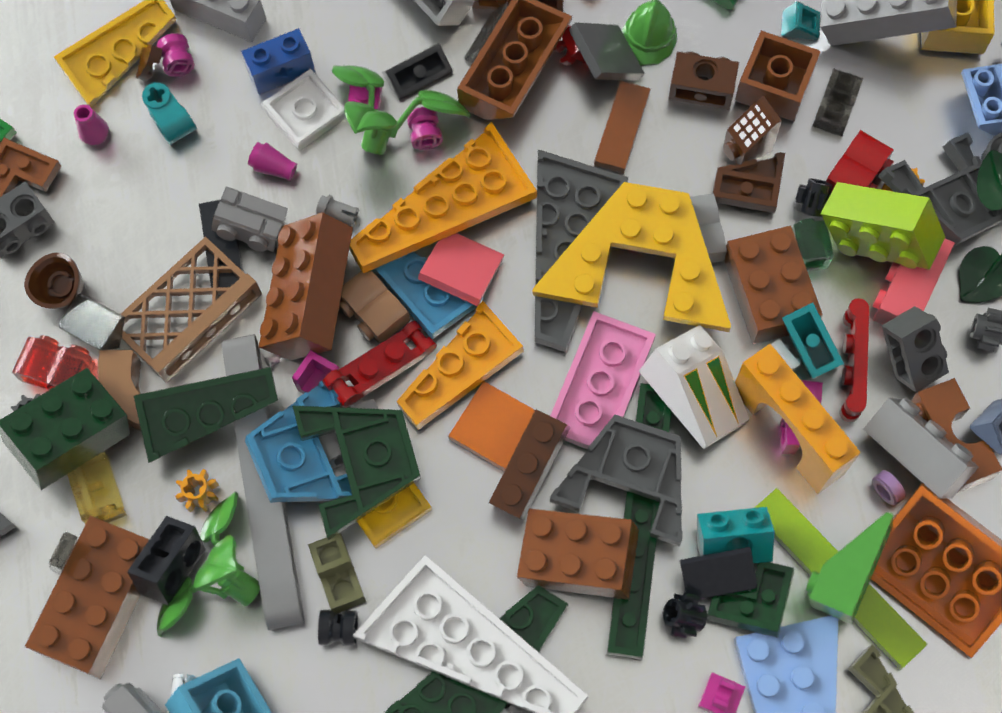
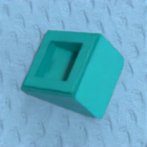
[781,1,821,40]

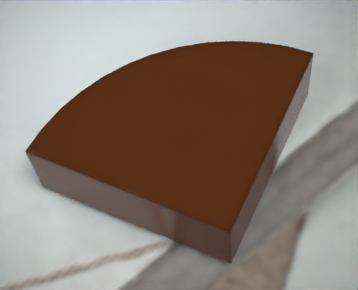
[136,45,163,81]

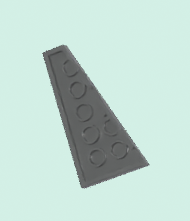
[535,149,629,352]

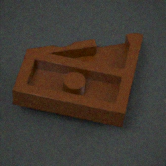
[713,152,785,213]

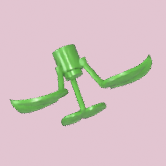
[332,65,471,155]
[157,491,260,637]

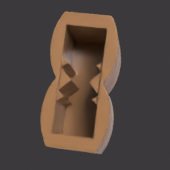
[339,270,411,344]

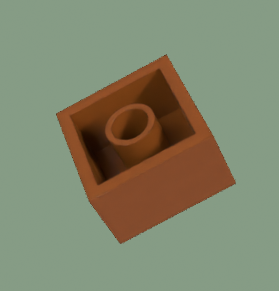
[735,30,821,121]

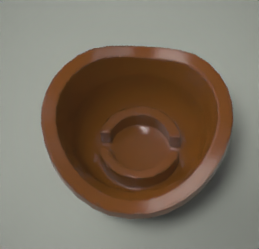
[24,252,83,309]

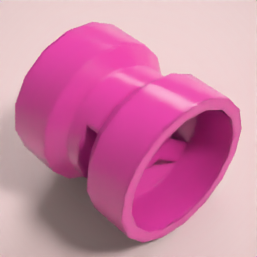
[157,33,195,77]
[407,107,443,150]

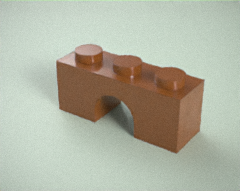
[911,378,1002,493]

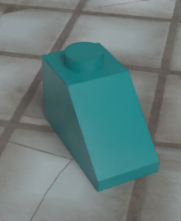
[782,303,844,379]

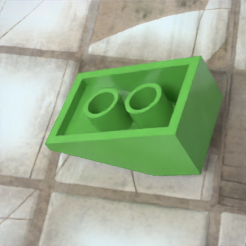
[806,512,894,624]

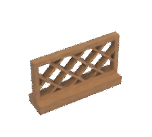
[109,236,262,383]

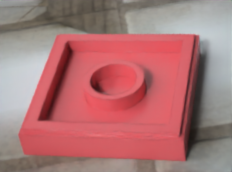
[418,233,504,306]

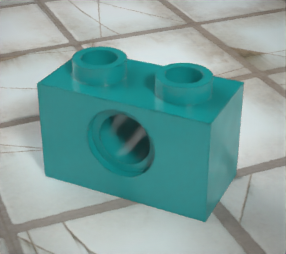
[697,507,775,563]

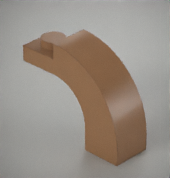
[98,350,141,431]

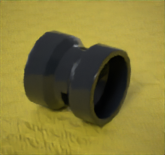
[318,610,358,646]

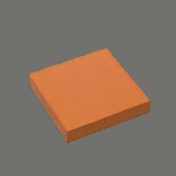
[448,381,535,471]

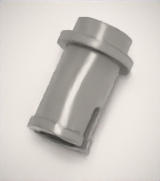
[316,195,359,227]

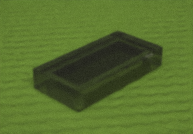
[49,532,78,574]

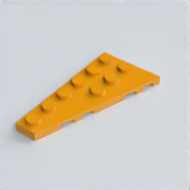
[349,122,537,274]

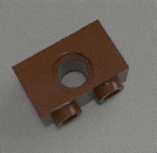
[668,51,739,110]

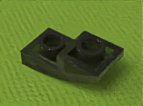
[812,69,863,136]

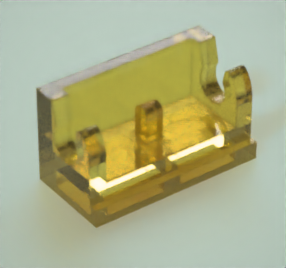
[67,452,127,524]

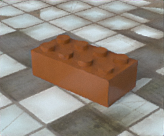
[259,212,353,360]
[24,516,150,679]

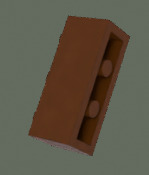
[489,409,570,520]

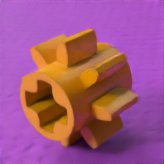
[175,469,219,512]

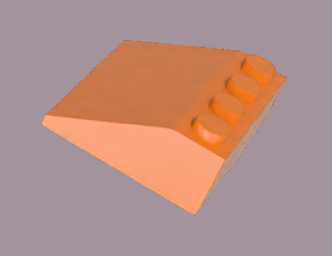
[871,483,1002,658]

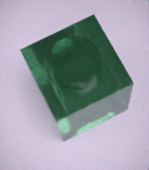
[792,219,834,271]

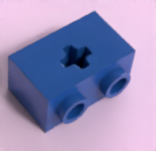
[241,28,316,95]

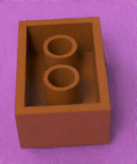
[724,225,823,345]
[517,508,639,599]

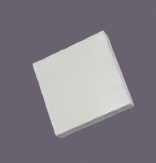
[261,69,346,151]

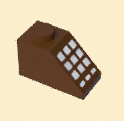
[723,96,782,165]

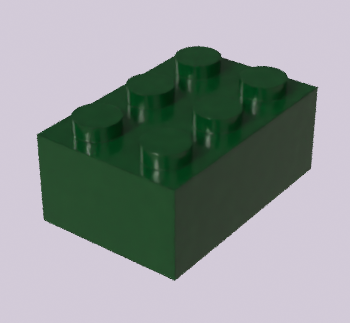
[0,368,130,490]

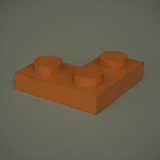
[0,138,62,197]

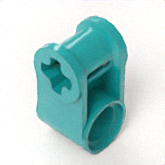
[142,83,197,146]

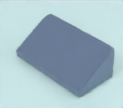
[970,399,1002,455]

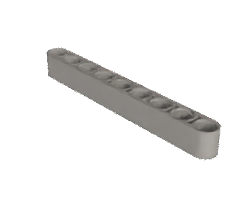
[221,334,304,630]

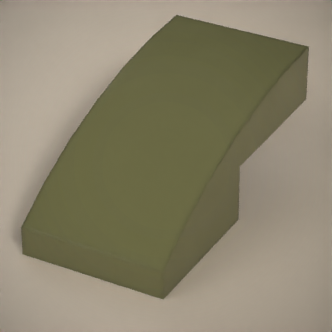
[308,532,366,614]

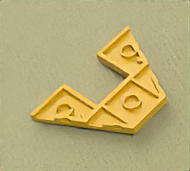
[532,182,731,332]

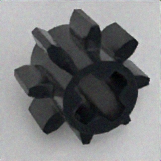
[795,178,832,217]
[663,592,707,638]

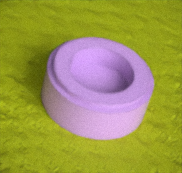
[872,470,906,505]

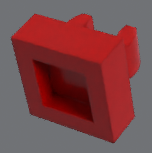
[554,25,586,66]

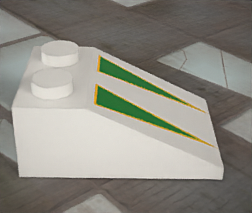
[639,325,750,449]

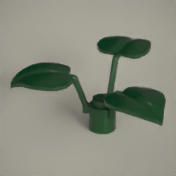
[959,150,1002,302]

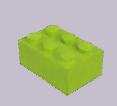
[821,182,945,270]

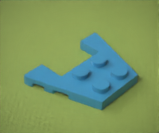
[245,380,352,502]

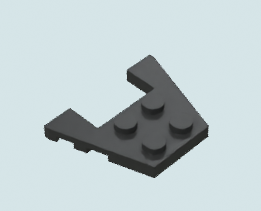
[878,132,1002,246]
[550,415,682,547]

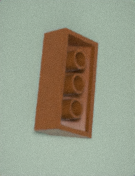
[457,0,572,120]

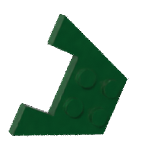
[292,406,421,540]

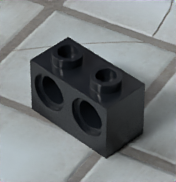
[127,516,206,605]

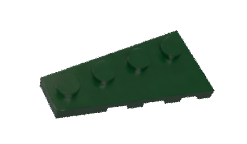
[134,367,278,463]

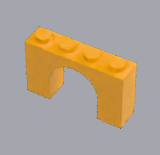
[735,344,861,494]

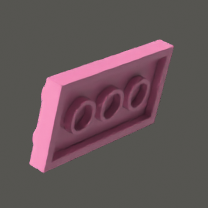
[550,311,656,449]

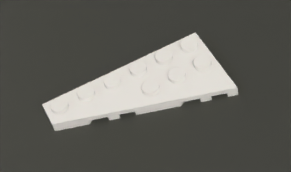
[353,555,588,713]

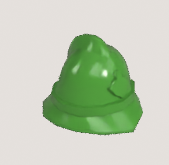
[622,0,677,66]

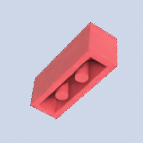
[872,238,955,325]

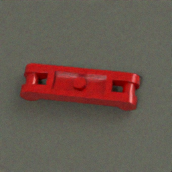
[839,298,869,423]
[322,320,437,407]

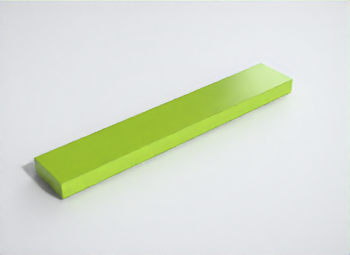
[754,488,928,670]

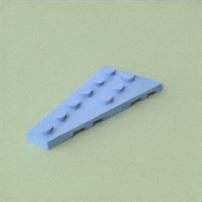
[734,616,838,713]

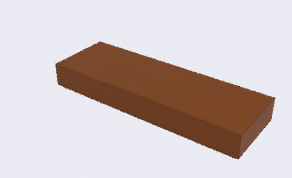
[594,81,651,174]

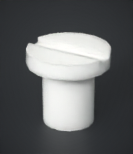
[264,354,280,368]

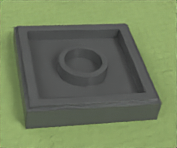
[569,22,645,80]

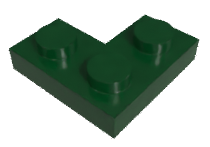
[707,562,794,637]

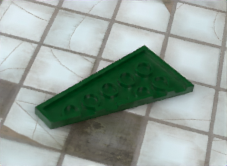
[384,585,568,713]

